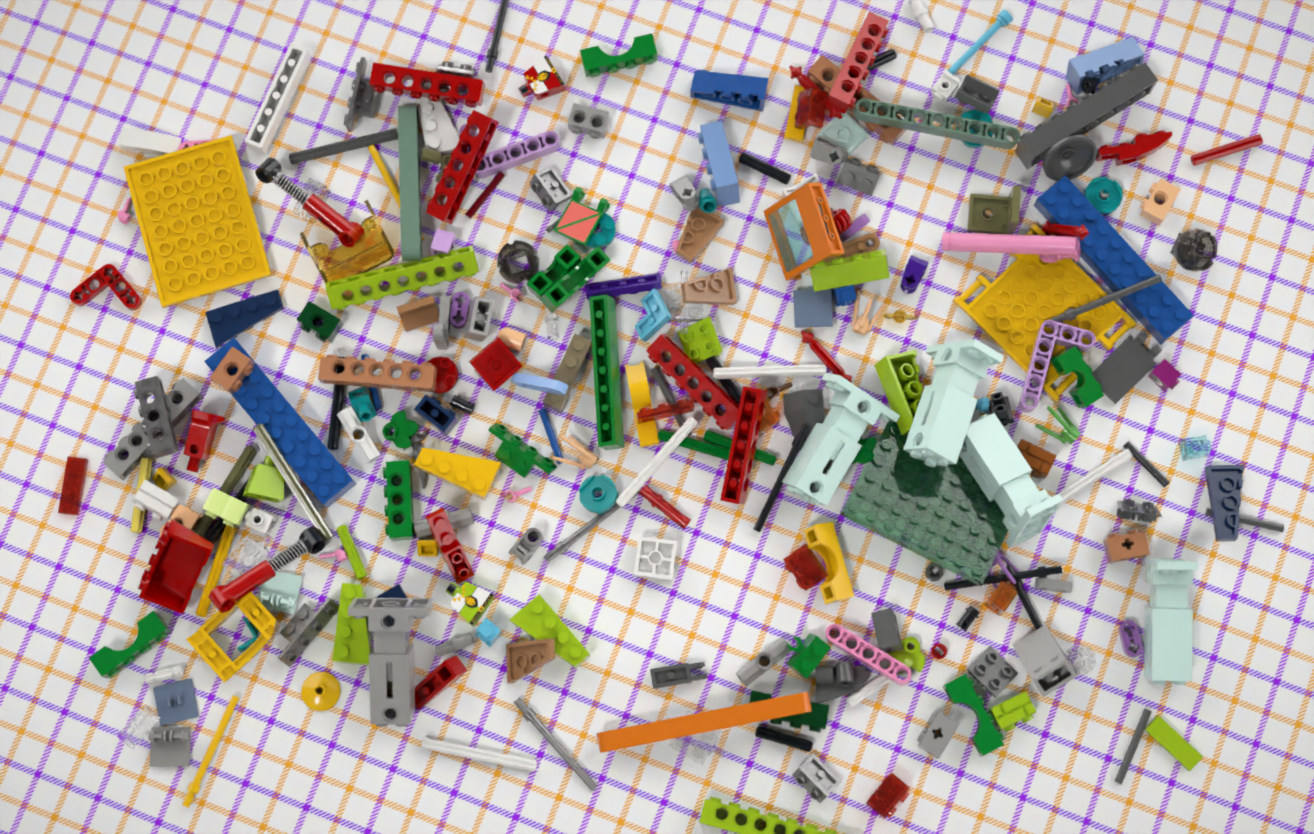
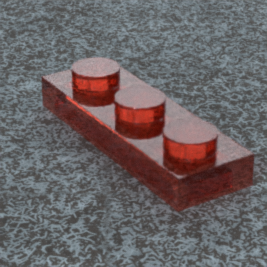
[636,399,694,424]
[58,456,88,516]

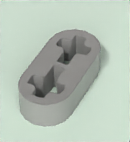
[1035,578,1072,593]

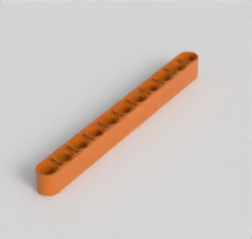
[596,691,812,753]

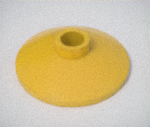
[301,672,341,711]

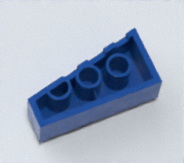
[690,70,769,112]

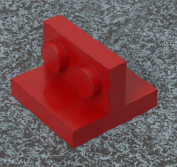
[469,337,523,391]

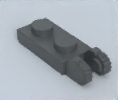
[650,662,707,689]

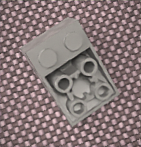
[1012,624,1078,697]

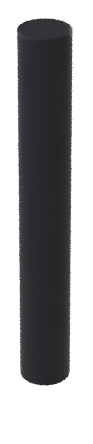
[1123,441,1170,488]

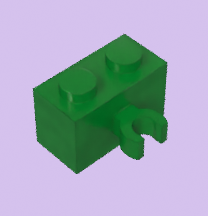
[786,633,831,679]

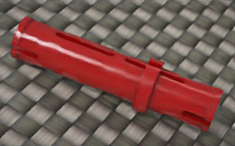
[638,484,691,530]

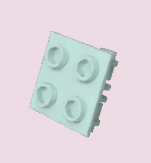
[256,571,303,614]

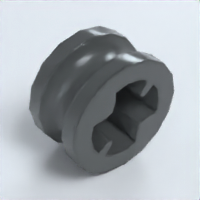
[925,563,943,582]

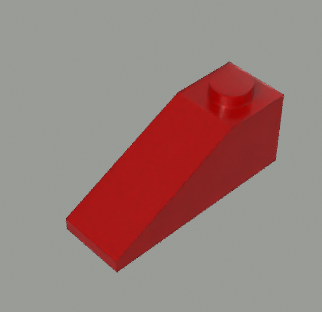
[415,656,468,710]

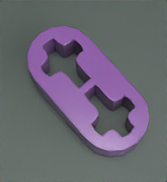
[839,213,870,242]
[450,292,470,329]
[1118,620,1143,658]

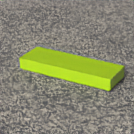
[1145,715,1203,771]

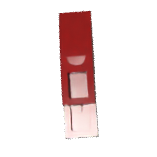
[1096,130,1172,166]
[425,508,474,584]

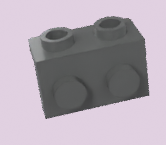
[954,74,1000,113]
[837,158,882,196]

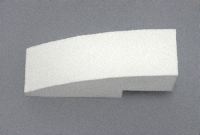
[119,127,182,155]

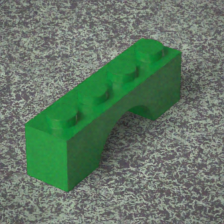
[580,33,658,77]
[540,246,610,313]
[89,611,171,678]
[943,674,1004,757]

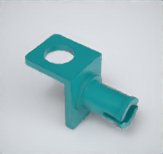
[348,387,377,422]
[237,617,259,653]

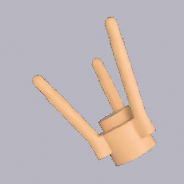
[850,289,886,335]
[552,435,598,470]

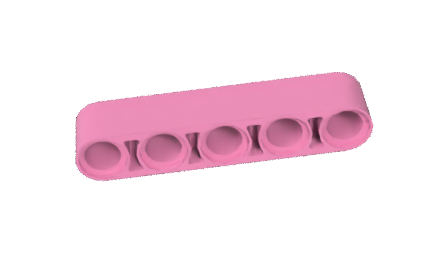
[826,624,911,686]

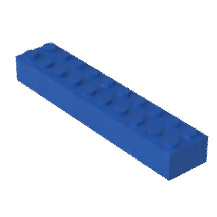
[1034,176,1194,345]
[204,337,356,508]

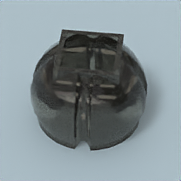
[1170,228,1217,272]
[496,240,540,284]

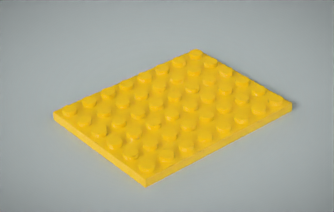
[123,135,272,308]

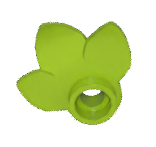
[887,637,925,674]

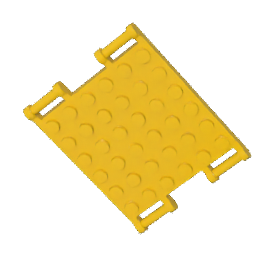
[953,224,1136,402]

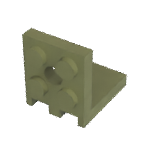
[967,185,1021,235]

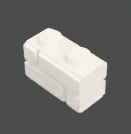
[132,480,179,521]

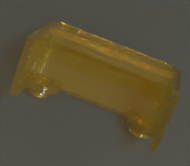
[300,200,394,284]

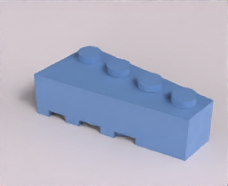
[1066,37,1144,95]

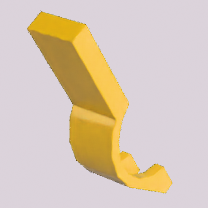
[625,361,659,448]

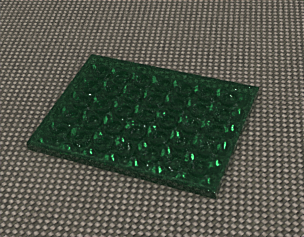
[840,421,1008,586]

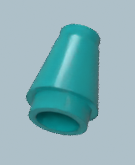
[699,188,718,213]

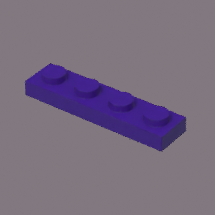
[585,273,662,300]

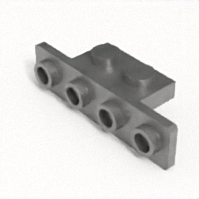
[344,57,379,132]
[278,598,339,667]

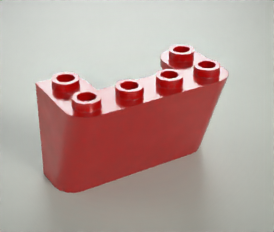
[138,519,214,614]

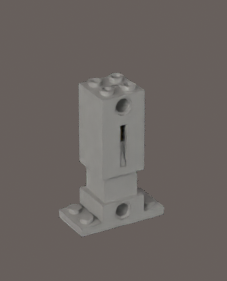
[348,598,433,727]

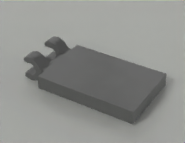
[1092,331,1162,404]

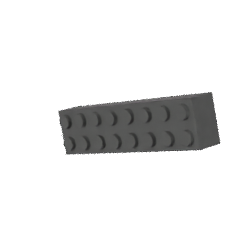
[1015,62,1158,170]

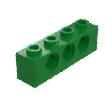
[383,460,415,541]

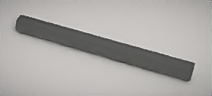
[651,367,692,436]
[1205,508,1284,532]
[1114,709,1152,785]

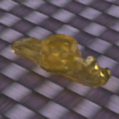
[881,309,919,323]

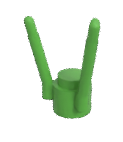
[1035,406,1081,445]

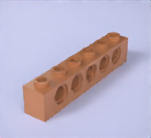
[807,55,906,146]
[318,355,437,392]

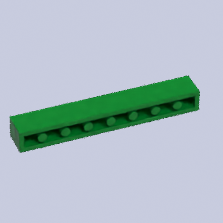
[589,294,624,450]

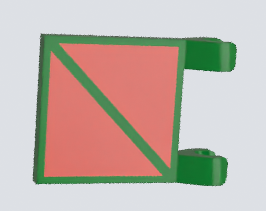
[553,187,610,246]

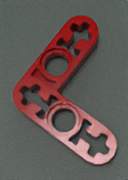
[70,264,142,310]

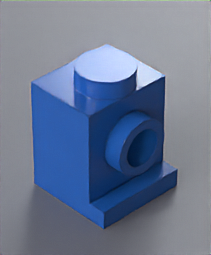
[832,285,857,307]

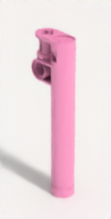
[942,232,1080,263]

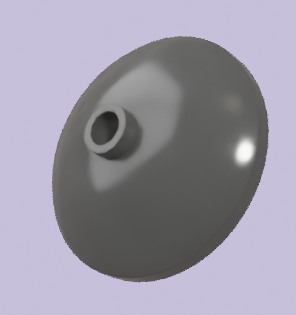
[1043,135,1097,181]

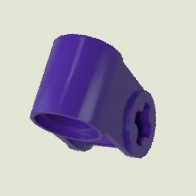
[900,255,929,294]

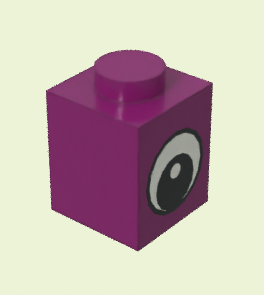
[1148,359,1182,392]

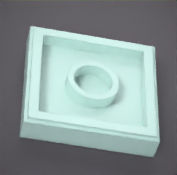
[816,112,869,158]

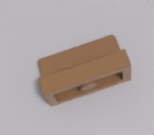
[397,295,439,332]

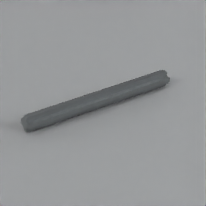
[289,129,398,164]

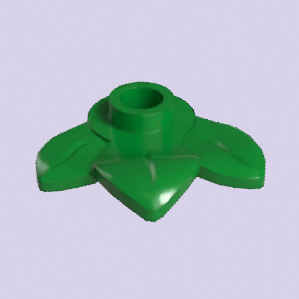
[382,411,419,449]
[851,436,877,464]

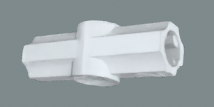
[337,406,381,464]

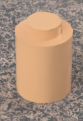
[497,327,527,352]

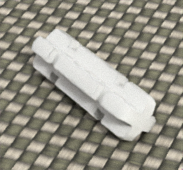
[144,665,184,684]

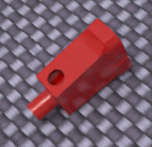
[183,409,225,473]

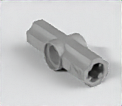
[414,507,474,538]
[736,637,791,687]

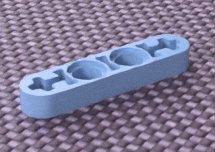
[511,372,569,396]

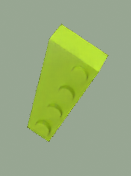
[810,248,890,292]
[874,350,923,435]
[332,583,372,666]
[509,594,591,668]

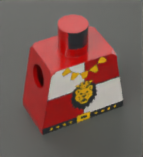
[518,55,565,100]

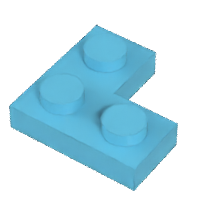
[635,288,672,342]

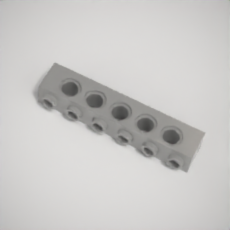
[103,378,203,481]

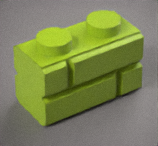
[988,691,1037,732]

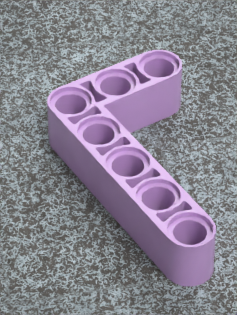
[459,124,560,179]
[1019,320,1096,413]

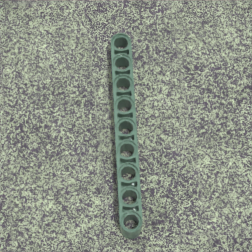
[853,98,1020,149]
[398,105,422,261]

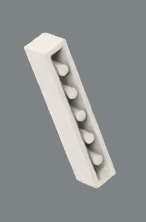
[244,43,312,155]

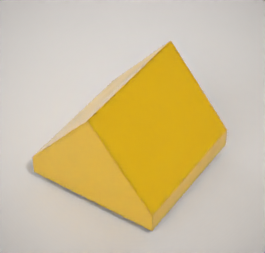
[1031,97,1055,119]
[152,467,178,491]
[417,540,438,557]

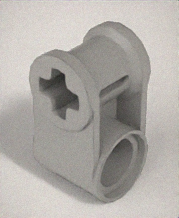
[810,138,848,165]
[669,175,699,211]
[509,528,544,565]

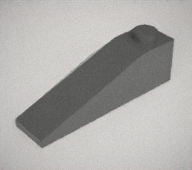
[783,389,824,451]

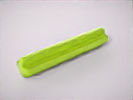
[336,525,367,579]

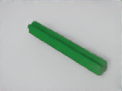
[658,429,730,460]
[703,430,777,466]

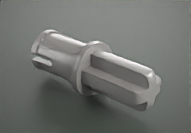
[435,633,474,657]

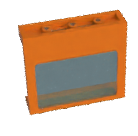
[763,183,845,281]

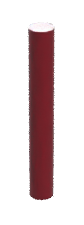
[465,171,505,219]

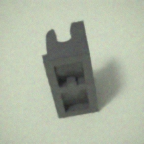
[871,608,903,653]

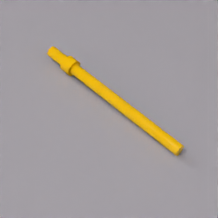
[368,145,424,241]
[182,695,239,808]

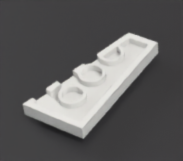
[416,83,459,154]

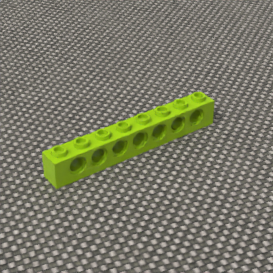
[326,245,479,310]
[699,796,837,834]

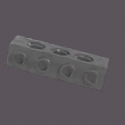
[133,376,179,458]

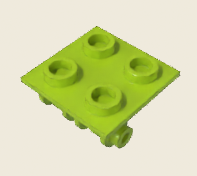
[677,316,723,364]

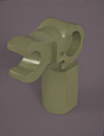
[420,147,451,182]

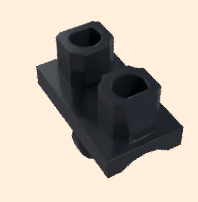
[989,392,1014,426]

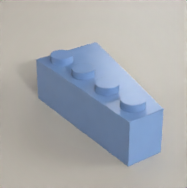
[698,121,740,207]

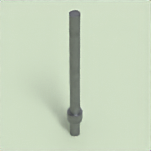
[544,490,639,563]
[514,698,598,791]

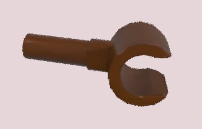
[766,383,792,399]

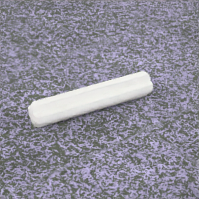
[846,674,899,707]

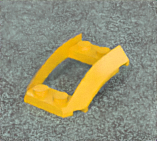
[186,592,277,683]

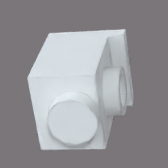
[930,70,960,103]
[244,508,277,536]

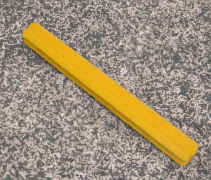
[196,525,236,617]

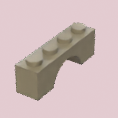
[543,334,592,414]

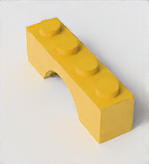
[804,522,854,605]

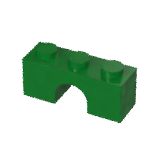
[527,244,581,301]
[1050,346,1104,408]

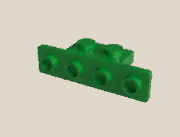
[488,423,557,478]

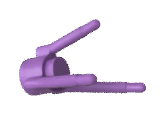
[983,546,1020,588]

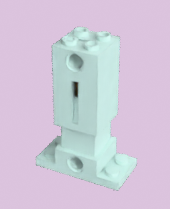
[903,339,1004,467]
[782,373,900,506]
[959,413,1063,548]
[1141,558,1198,685]

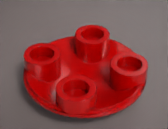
[427,356,458,394]

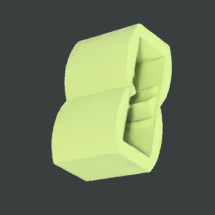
[202,488,250,528]

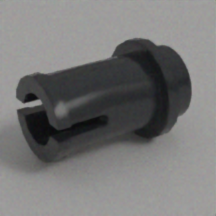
[1081,78,1096,95]
[450,395,476,415]
[956,606,980,632]

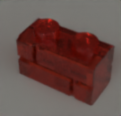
[865,772,910,819]

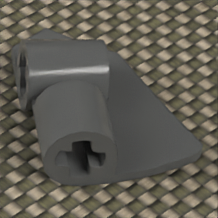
[815,662,871,703]

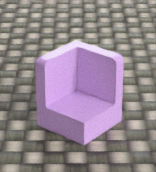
[430,229,456,256]

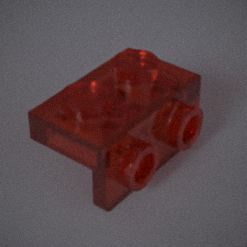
[795,87,827,130]
[783,544,829,591]

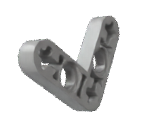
[433,296,452,350]

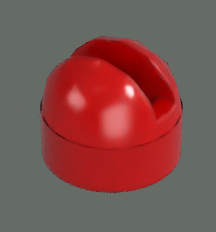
[931,643,947,659]

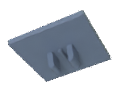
[793,289,833,328]
[153,678,199,726]

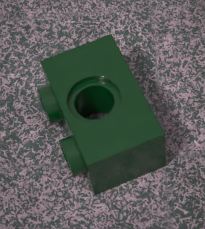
[296,301,343,343]

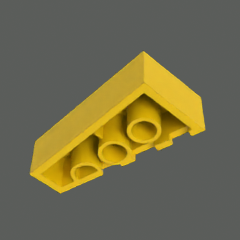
[414,447,501,500]

